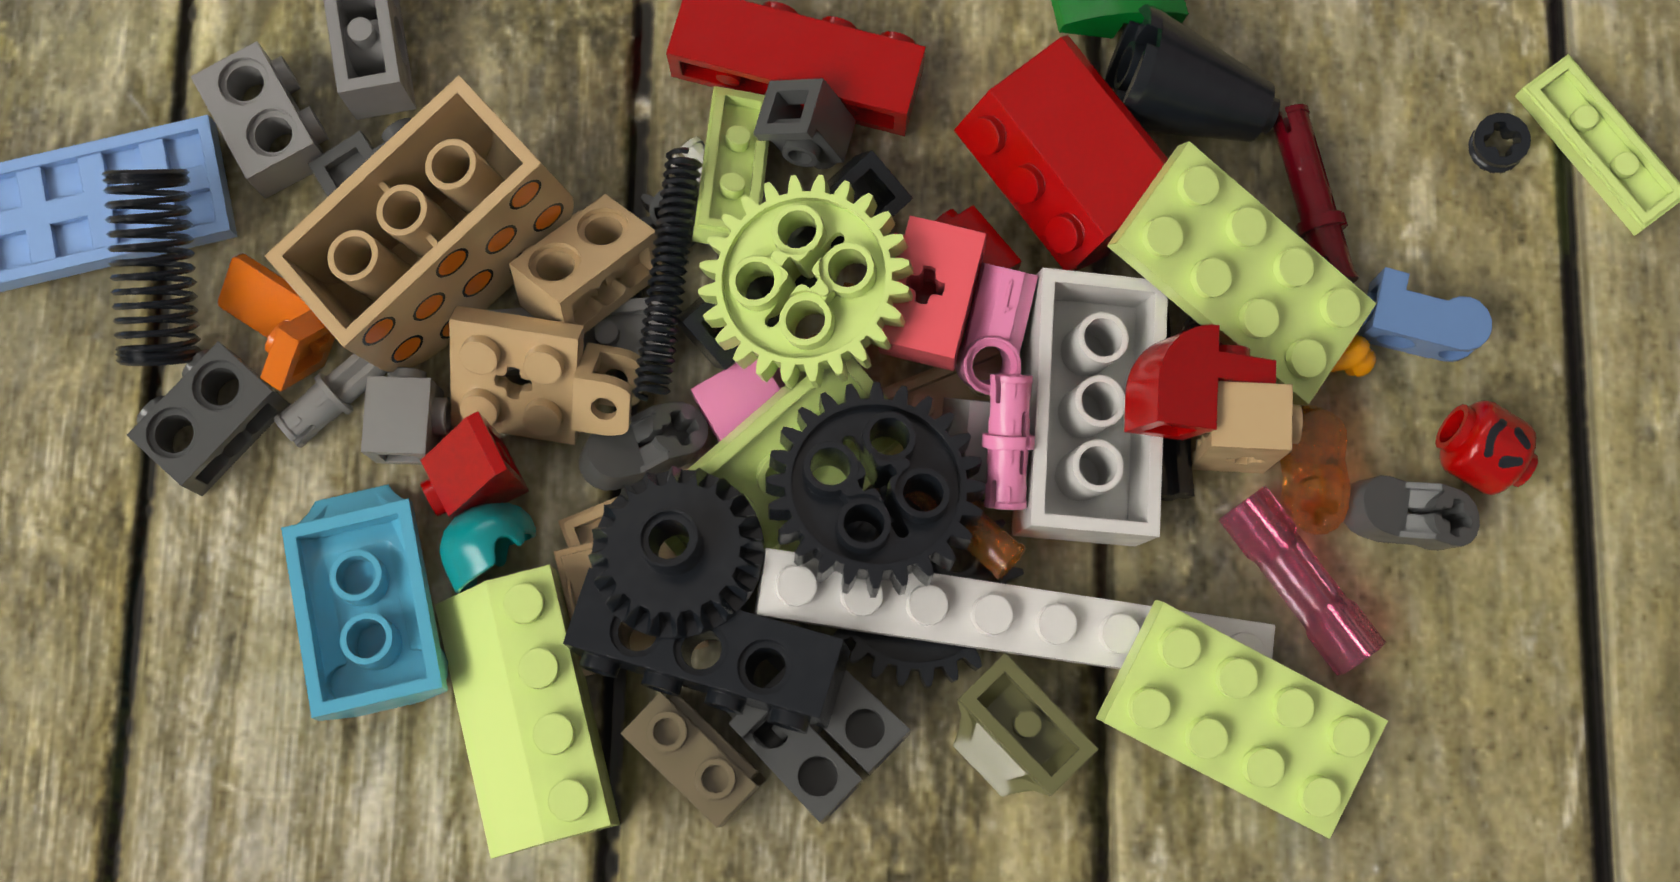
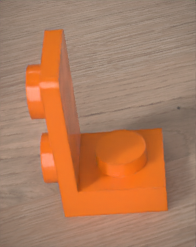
[218,253,335,392]

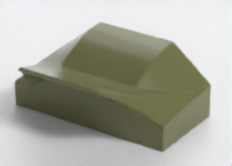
[953,653,1098,797]

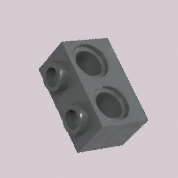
[127,341,290,496]

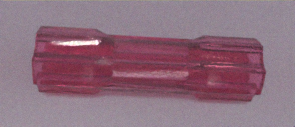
[1219,485,1386,676]

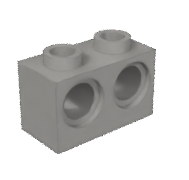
[190,41,329,199]

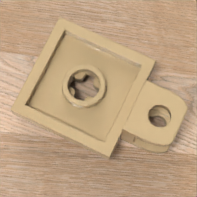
[449,306,643,445]

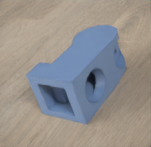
[1359,267,1492,362]

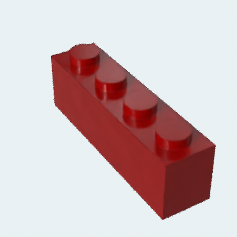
[666,0,926,137]

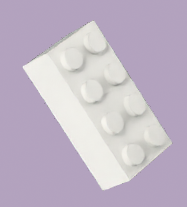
[1011,268,1168,547]

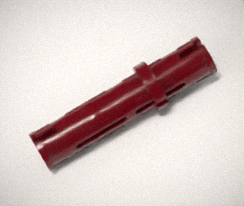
[1273,104,1359,283]

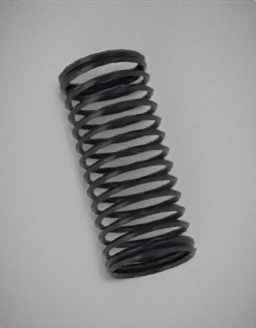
[102,169,202,366]

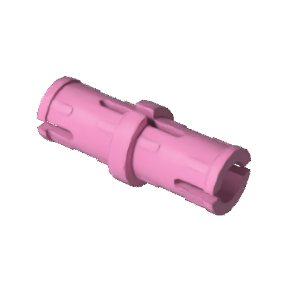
[982,373,1035,510]

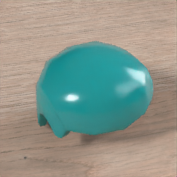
[439,503,536,593]

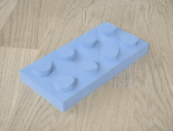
[0,115,238,292]

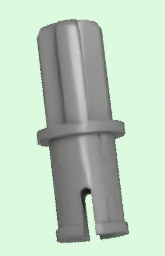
[273,353,387,448]

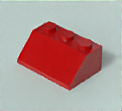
[954,35,1168,271]

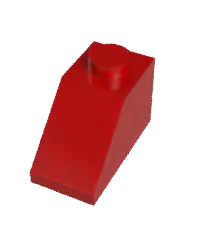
[420,411,529,520]

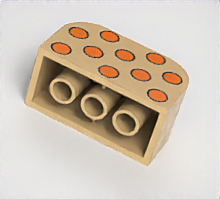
[265,75,574,372]

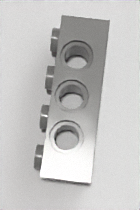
[324,0,417,120]

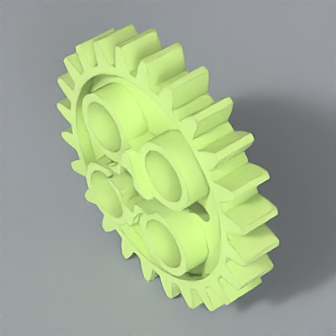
[698,174,914,389]

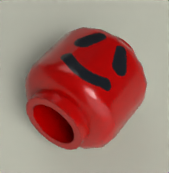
[1435,400,1538,495]

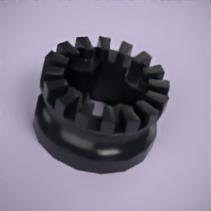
[1468,113,1531,174]

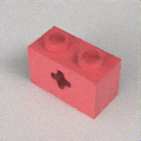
[878,215,986,371]

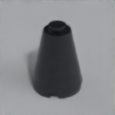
[1105,4,1280,142]

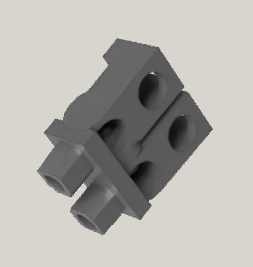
[727,658,910,824]

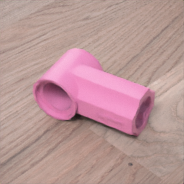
[955,263,1038,395]

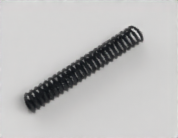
[632,147,702,402]

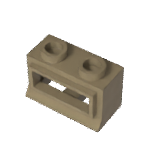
[620,692,767,828]

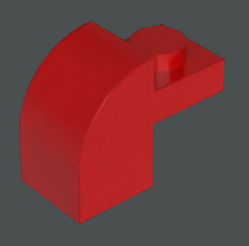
[1124,324,1276,440]

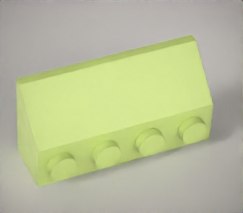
[435,564,620,859]

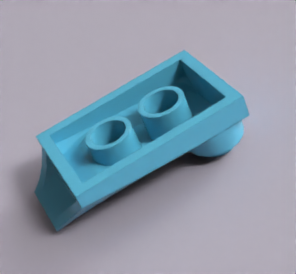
[281,484,448,721]

